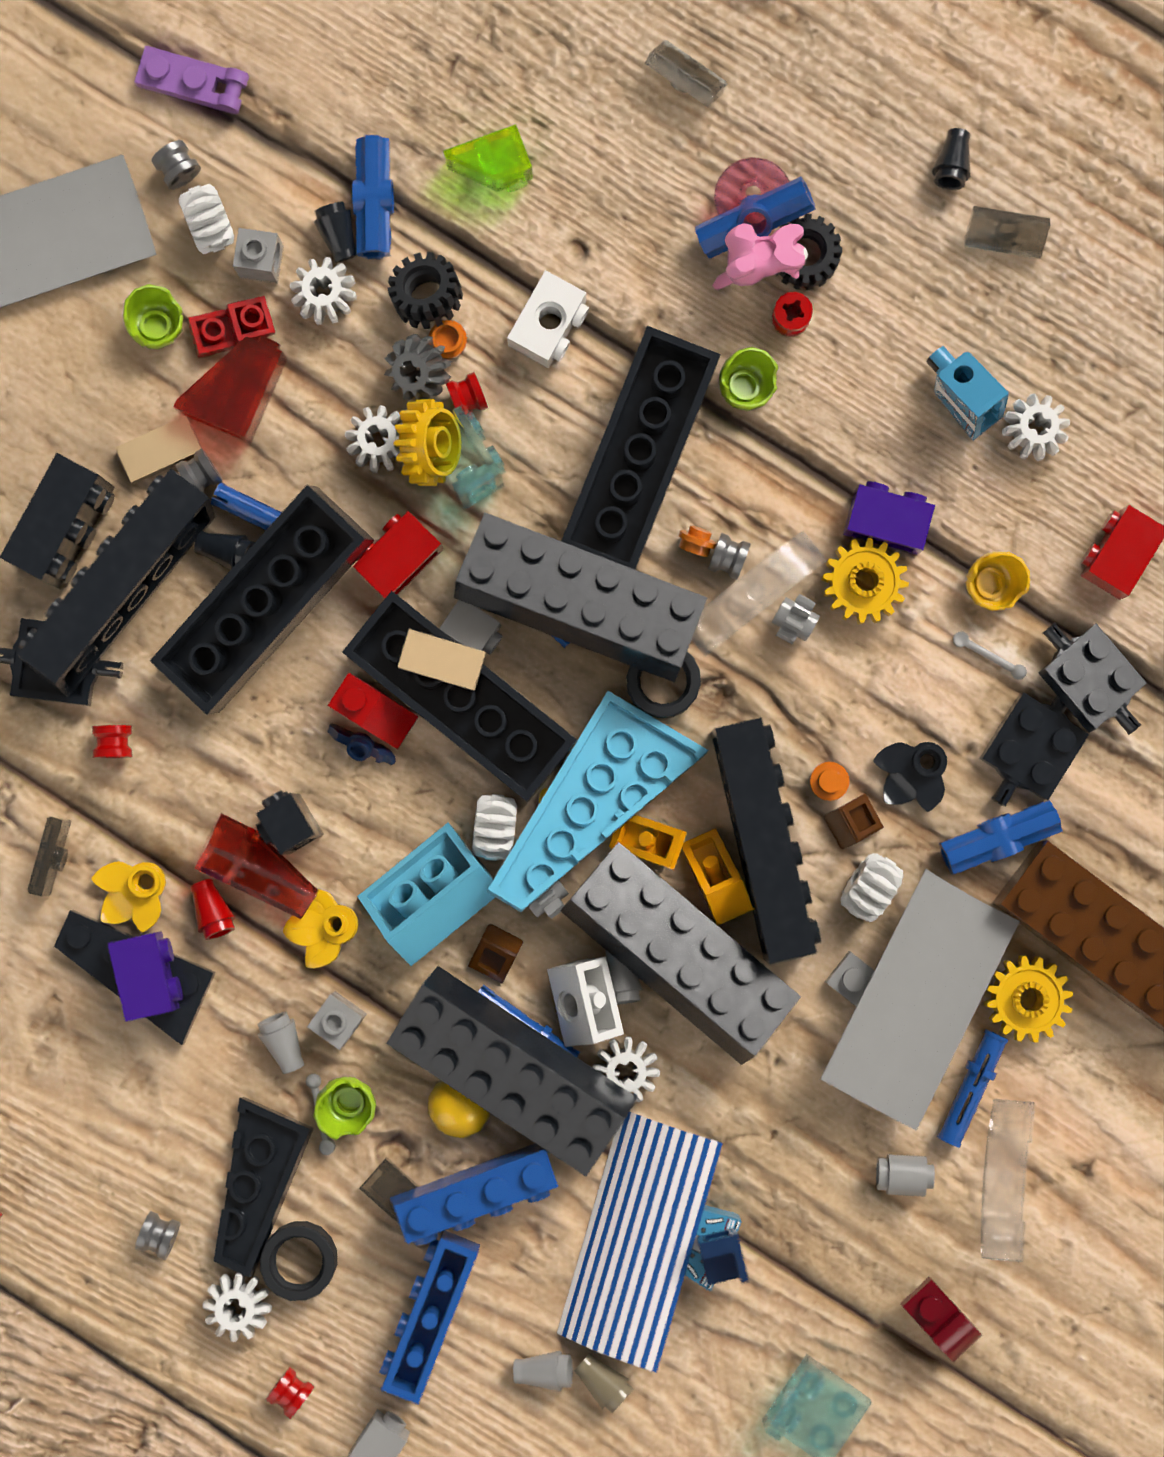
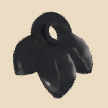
[873,742,947,812]

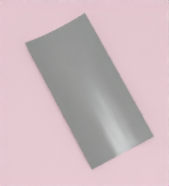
[0,154,156,308]
[821,869,1020,1131]

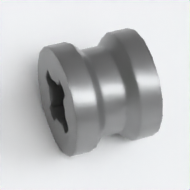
[151,140,201,189]
[175,448,223,493]
[708,533,751,580]
[135,1211,180,1260]

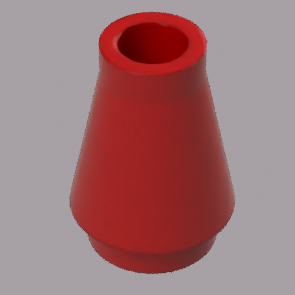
[190,879,235,940]

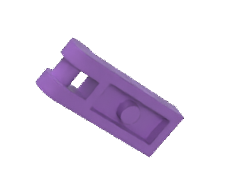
[135,45,249,114]

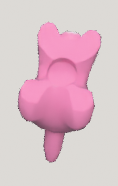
[713,223,808,290]

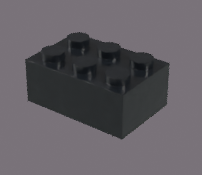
[0,452,115,589]

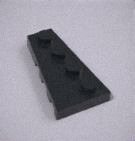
[54,910,216,1045]
[214,1097,314,1277]

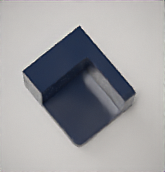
[697,1228,749,1285]

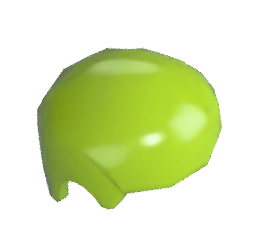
[123,284,183,349]
[719,347,778,411]
[314,1077,376,1140]

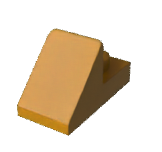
[609,815,687,870]

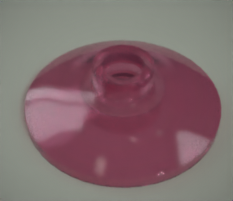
[714,157,790,224]

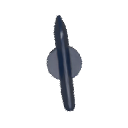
[328,723,396,765]

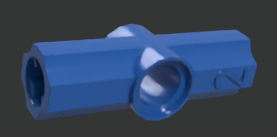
[352,135,394,259]
[695,176,816,259]
[939,800,1063,875]

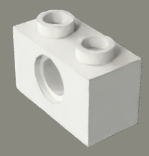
[507,270,589,368]
[547,957,624,1046]

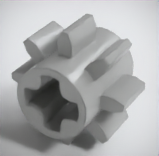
[771,594,820,644]
[528,880,569,919]

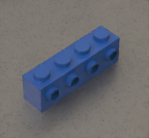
[390,1143,558,1246]
[379,1230,480,1405]

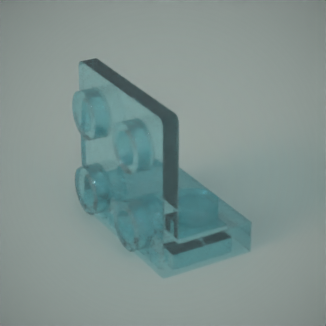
[452,406,506,510]
[762,1354,871,1457]

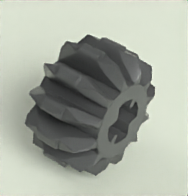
[384,334,452,400]

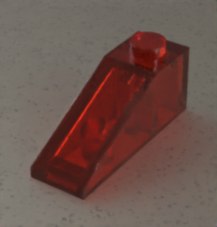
[194,813,318,919]

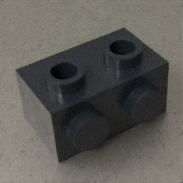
[255,790,324,855]

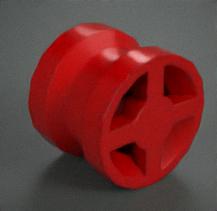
[771,291,813,337]
[446,372,488,420]
[92,725,133,758]
[265,1367,315,1419]

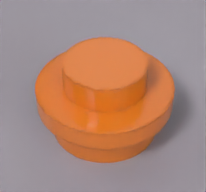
[428,320,467,359]
[678,525,717,557]
[810,762,849,801]

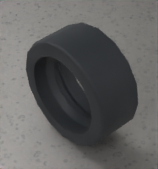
[626,652,701,718]
[260,1221,338,1301]

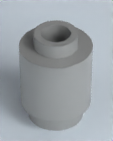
[876,1154,935,1197]

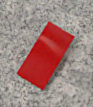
[187,295,275,358]

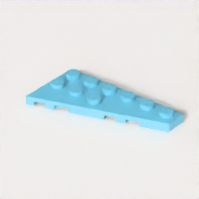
[487,691,709,912]

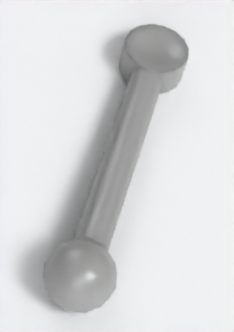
[953,631,1027,680]
[306,1074,336,1155]

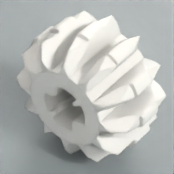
[179,184,235,254]
[290,257,357,325]
[1002,394,1070,461]
[345,406,401,473]
[472,794,517,861]
[841,853,903,922]
[593,1036,660,1102]
[203,1272,272,1342]

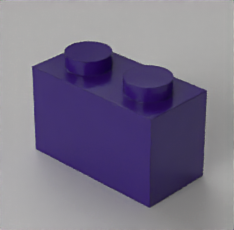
[843,481,935,555]
[108,931,183,1022]

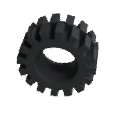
[775,214,842,290]
[388,252,463,329]

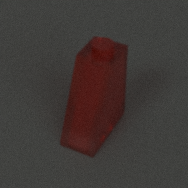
[173,336,287,444]

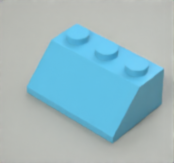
[357,823,495,966]

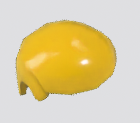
[965,552,1030,611]
[428,1081,490,1138]

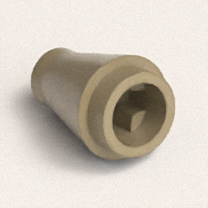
[574,1353,633,1413]

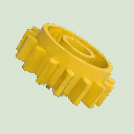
[394,399,461,486]
[821,538,909,625]
[984,955,1073,1043]

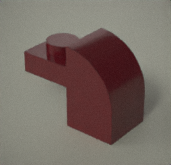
[900,1276,983,1363]

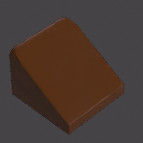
[824,793,884,849]
[468,924,523,984]

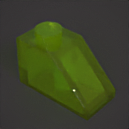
[443,124,533,192]

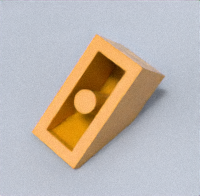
[682,828,753,926]

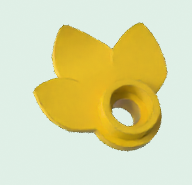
[91,861,166,932]
[283,889,358,968]

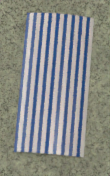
[557,1111,723,1373]

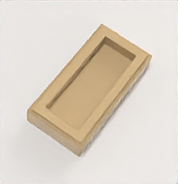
[115,415,202,485]
[398,629,486,691]

